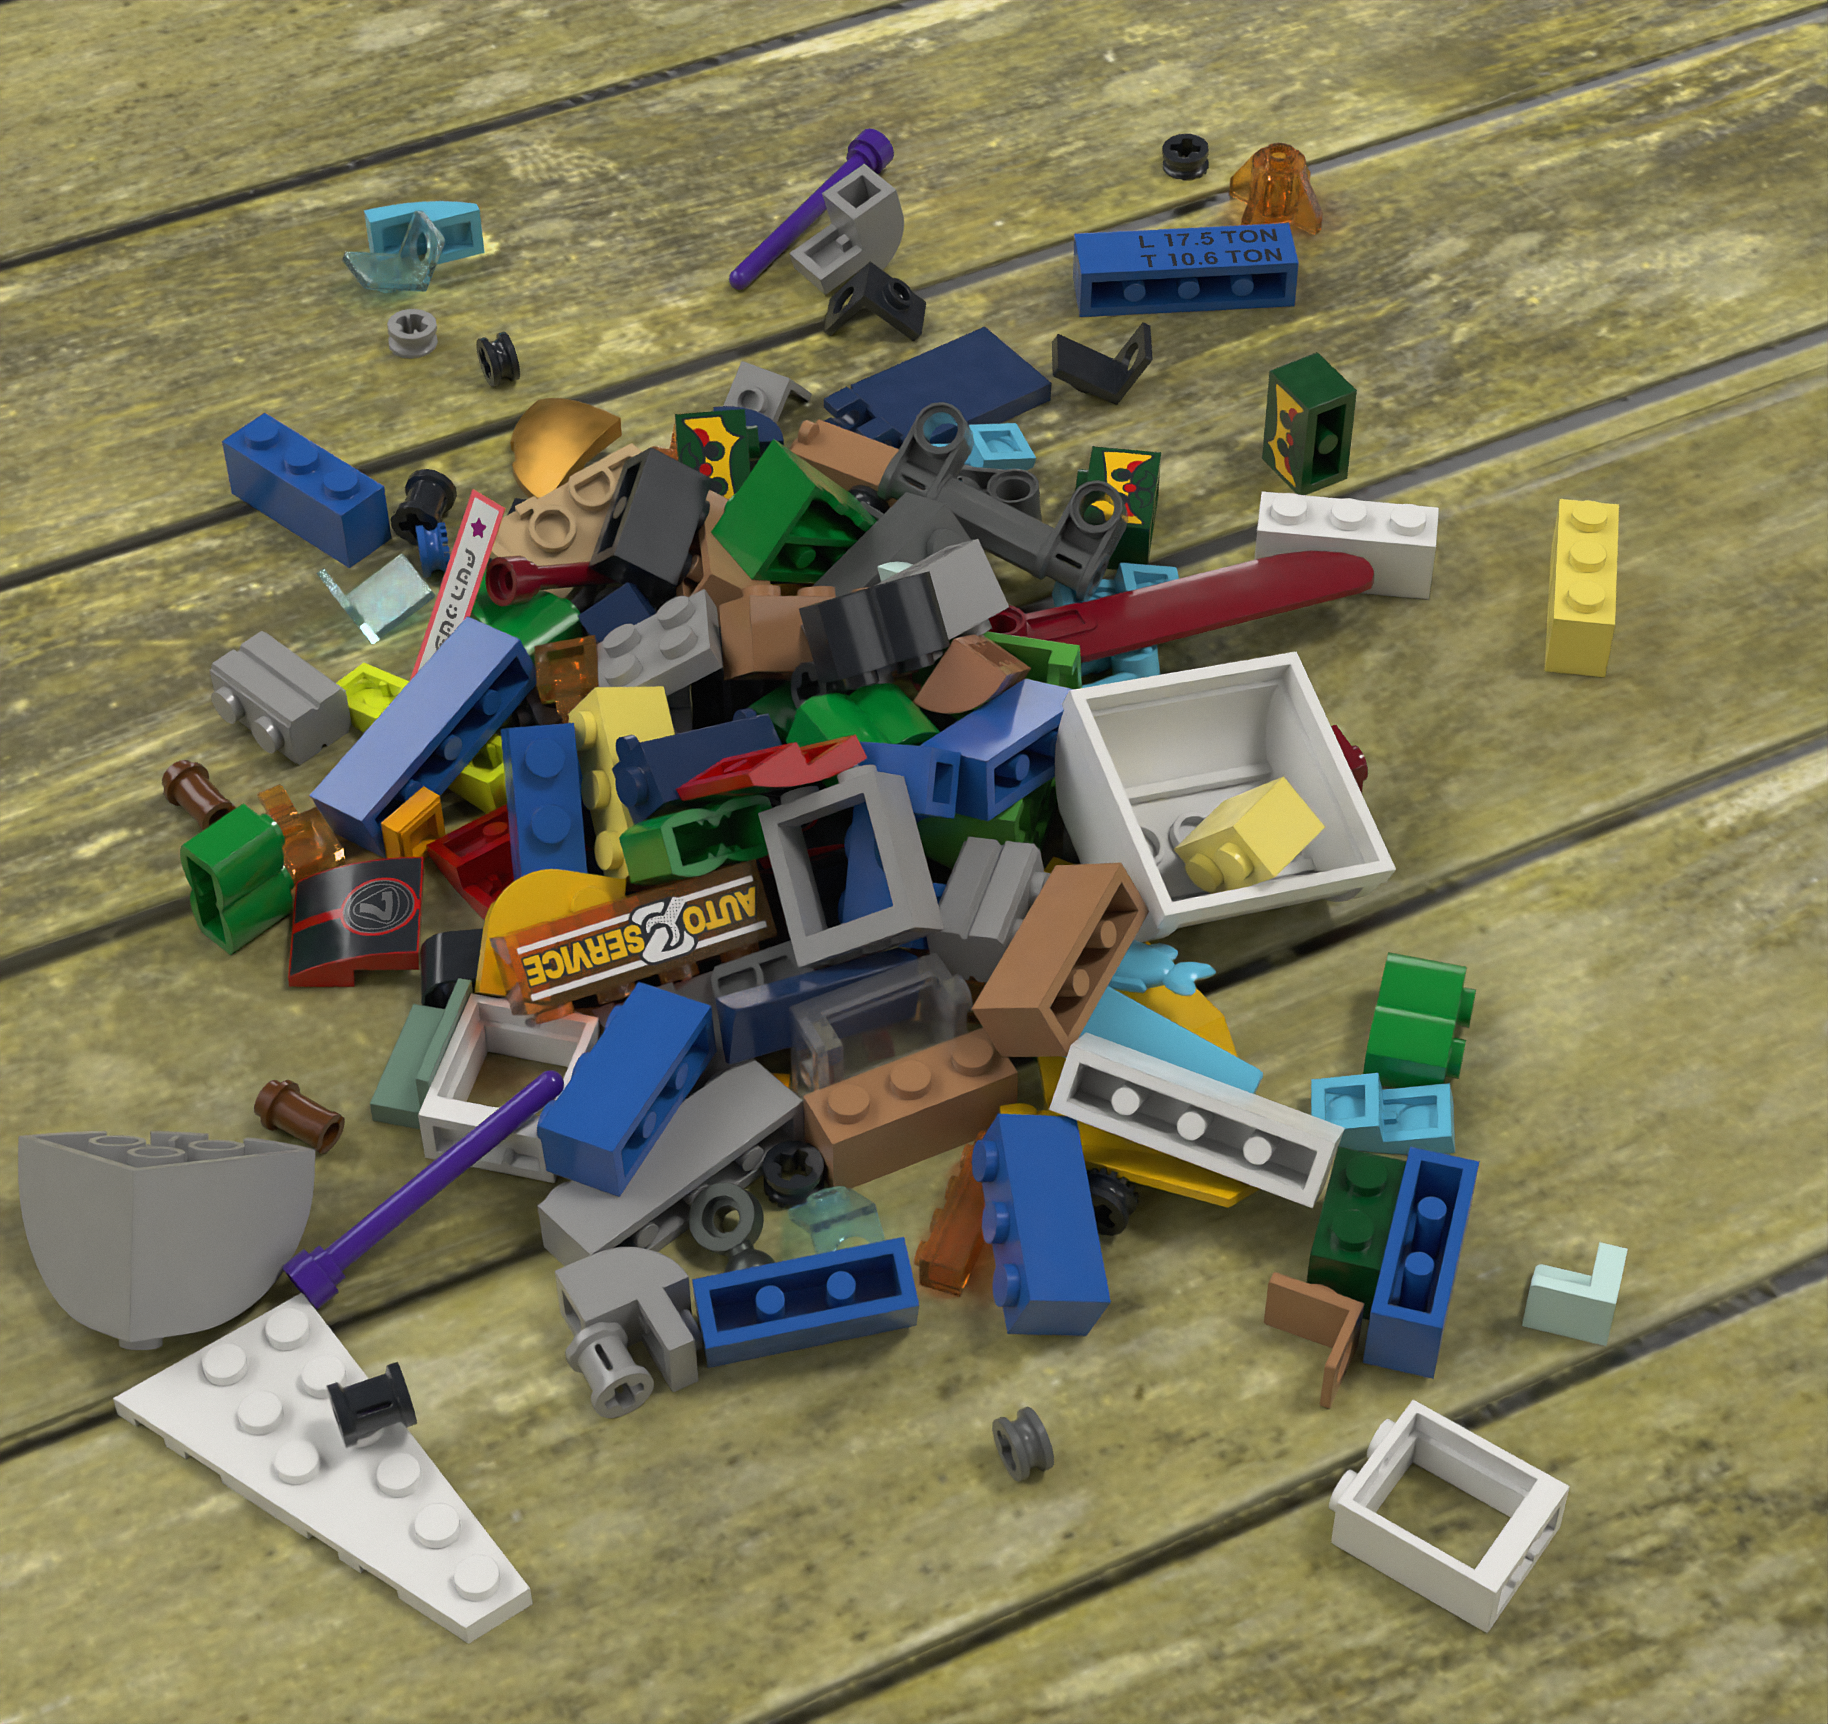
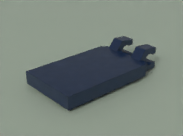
[824,326,1052,449]

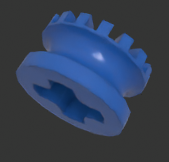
[415,522,450,578]

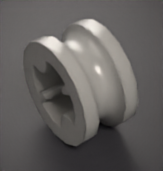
[387,309,438,359]

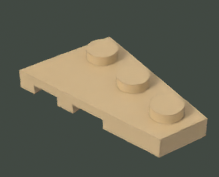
[490,443,643,601]

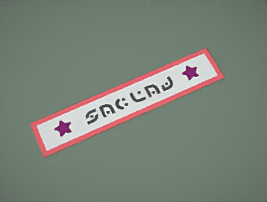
[410,489,506,681]

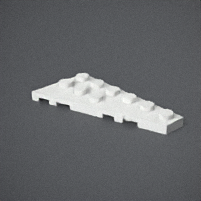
[113,1293,532,1644]

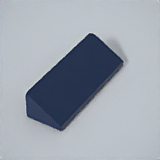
[715,947,919,1065]

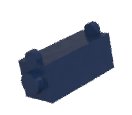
[612,708,782,825]

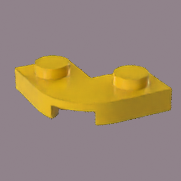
[475,869,627,1003]

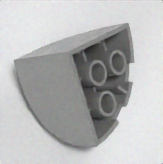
[18,1131,315,1350]

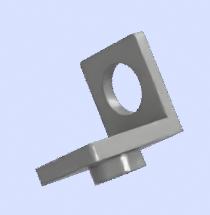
[723,361,812,424]

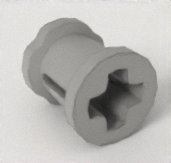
[565,1322,654,1418]

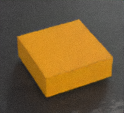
[381,786,446,860]

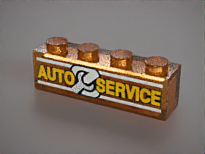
[489,859,778,1024]

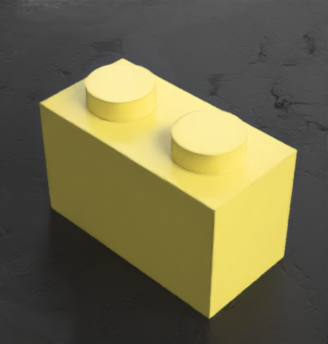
[1173,776,1325,894]

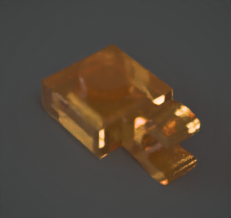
[534,635,599,724]
[257,784,346,887]

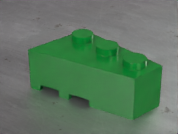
[711,439,877,583]

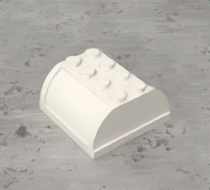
[1055,651,1396,942]

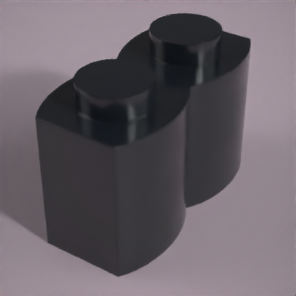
[799,571,950,691]

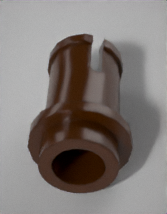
[162,760,236,830]
[254,1080,345,1154]

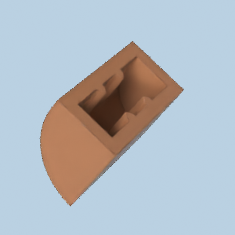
[913,634,1031,714]

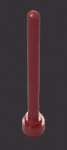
[485,555,619,606]

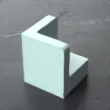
[1522,1242,1628,1346]

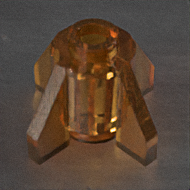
[1229,142,1323,235]

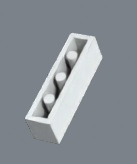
[1049,1032,1345,1208]

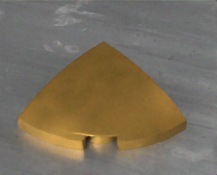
[510,398,622,499]

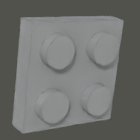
[597,589,723,696]

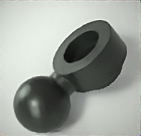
[689,1182,776,1273]

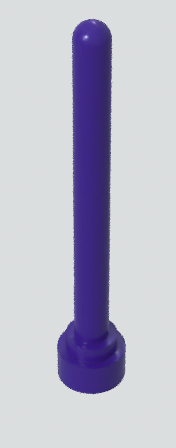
[729,128,894,290]
[281,1070,564,1310]

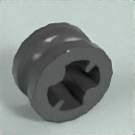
[992,1406,1054,1482]

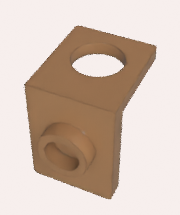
[1264,1272,1365,1409]

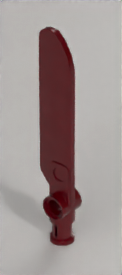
[910,550,1374,693]

